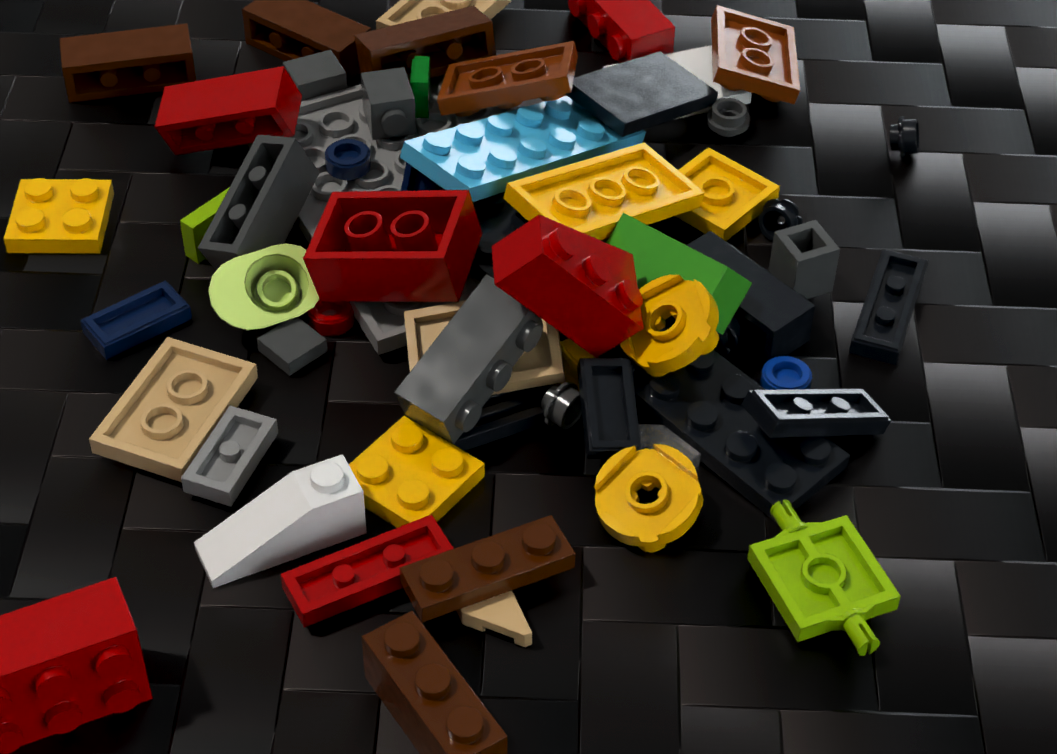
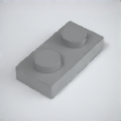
[181,405,278,507]

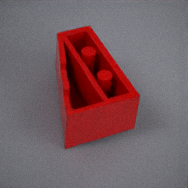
[491,215,644,358]

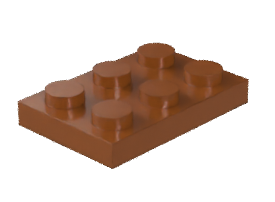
[711,5,800,104]
[437,41,578,117]

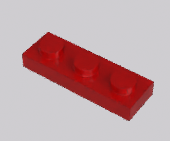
[280,514,454,628]

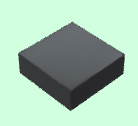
[257,317,328,376]

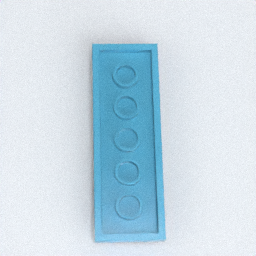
[400,95,646,202]

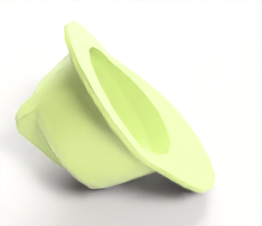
[208,243,319,330]

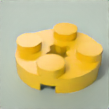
[620,274,719,377]
[594,444,704,552]

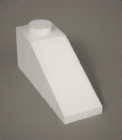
[194,454,367,588]

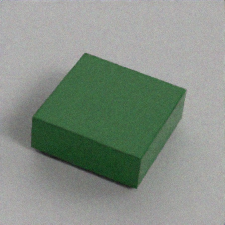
[410,56,431,118]

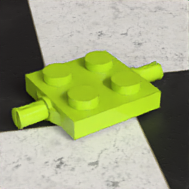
[747,500,901,656]

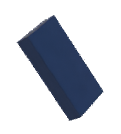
[80,280,192,360]

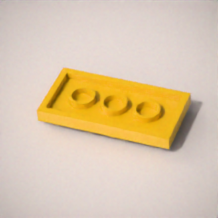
[503,142,705,240]

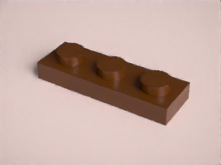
[399,515,576,623]

